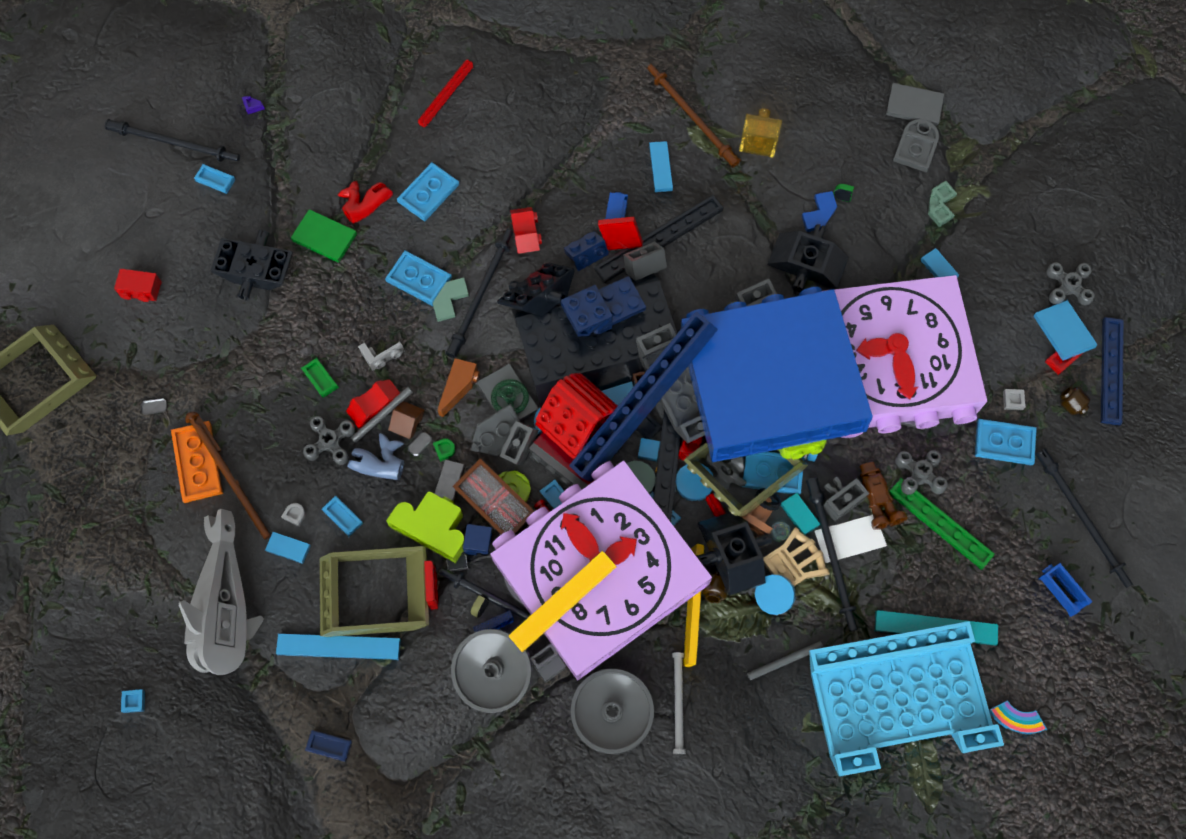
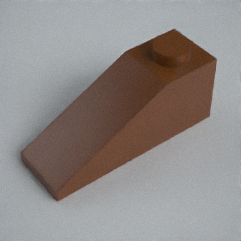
[437,358,480,417]

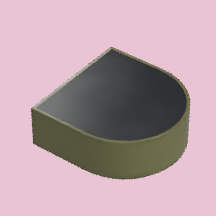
[471,595,489,618]

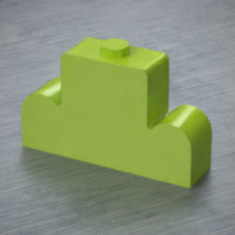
[386,492,465,563]

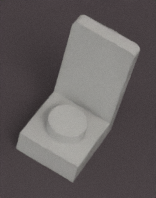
[358,342,404,371]

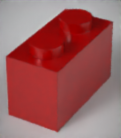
[114,269,162,302]

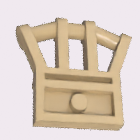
[764,527,830,587]

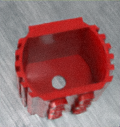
[535,373,618,460]

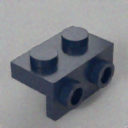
[564,231,609,271]

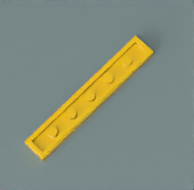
[683,544,704,667]
[509,551,617,652]

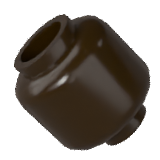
[1060,387,1090,415]
[702,572,728,603]

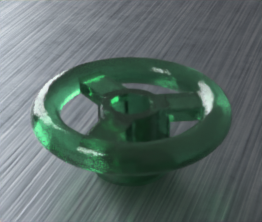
[491,379,529,414]

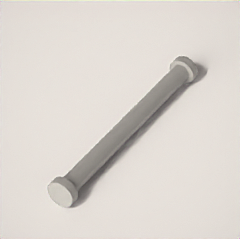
[672,652,686,754]

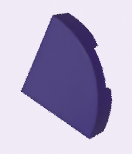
[242,96,265,114]

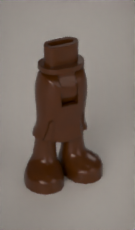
[859,462,908,530]

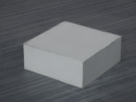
[1003,389,1026,410]

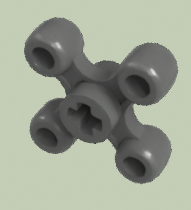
[1046,262,1095,306]
[303,416,355,465]
[895,450,948,495]

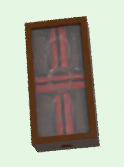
[452,459,535,535]

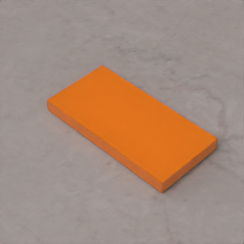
[171,421,223,503]

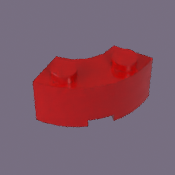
[510,207,542,254]
[346,379,400,428]

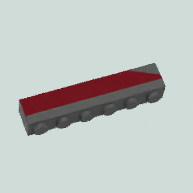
[529,432,595,489]

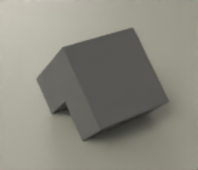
[531,644,566,683]

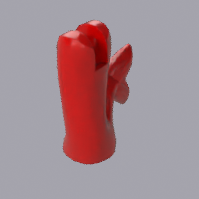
[338,181,393,223]

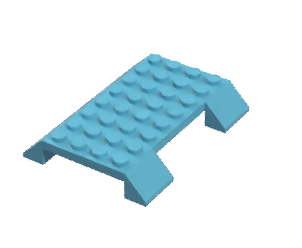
[809,621,1004,777]

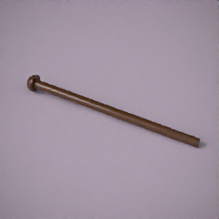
[185,411,271,540]

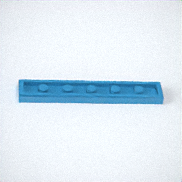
[276,634,401,660]

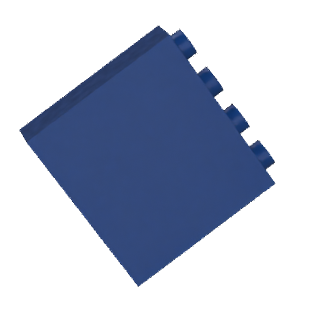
[681,287,873,463]

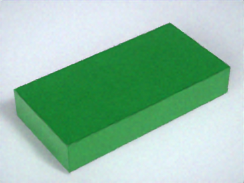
[301,358,338,398]

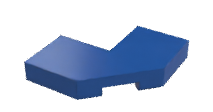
[802,191,837,232]

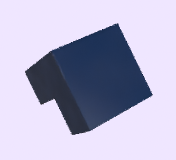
[463,524,493,556]

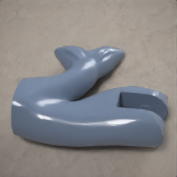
[347,433,404,480]

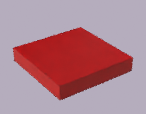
[598,217,643,250]
[424,561,438,609]

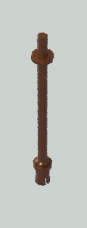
[647,64,741,168]

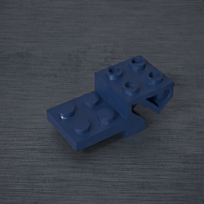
[561,276,646,337]

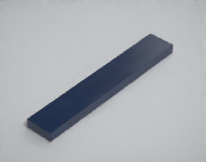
[1101,317,1124,426]

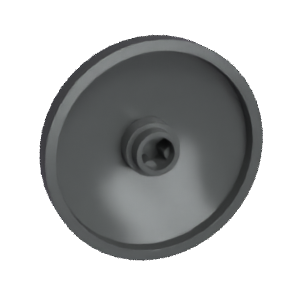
[451,629,533,713]
[571,669,654,754]

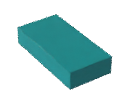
[781,493,820,535]

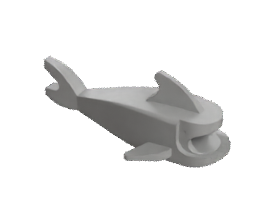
[179,509,264,675]

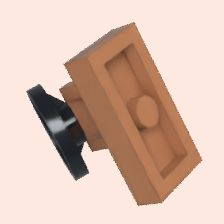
[740,488,781,535]

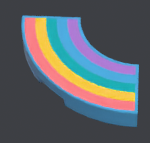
[989,700,1047,734]

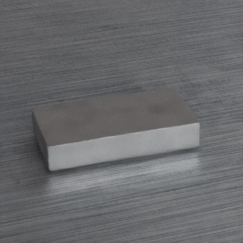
[434,460,465,501]

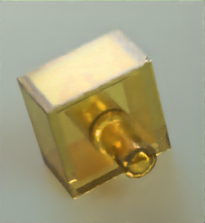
[739,108,782,157]

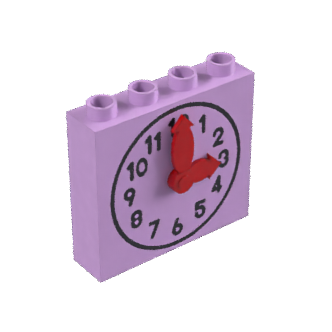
[822,275,987,438]
[490,461,712,681]

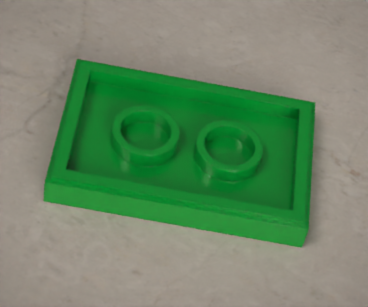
[291,209,357,263]

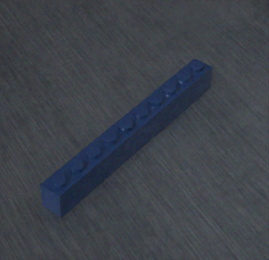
[569,311,718,482]

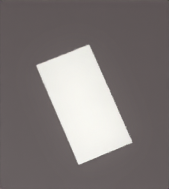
[814,515,887,563]

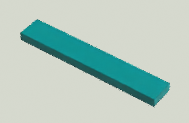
[875,610,998,646]

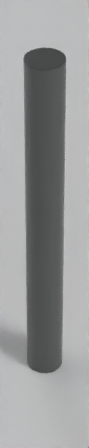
[351,387,413,443]
[747,641,824,681]

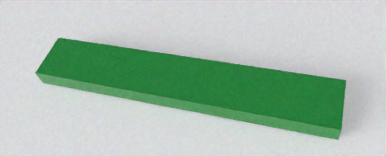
[889,478,995,570]

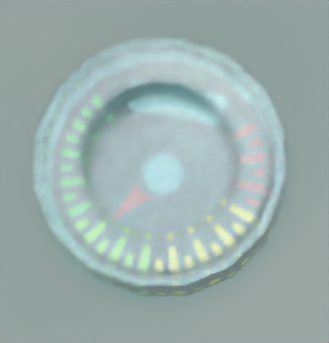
[770,522,791,542]

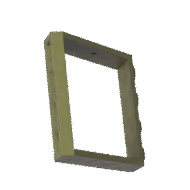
[0,324,96,436]
[684,443,808,516]
[320,546,429,637]

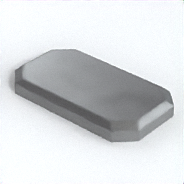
[140,398,167,415]
[408,432,432,456]

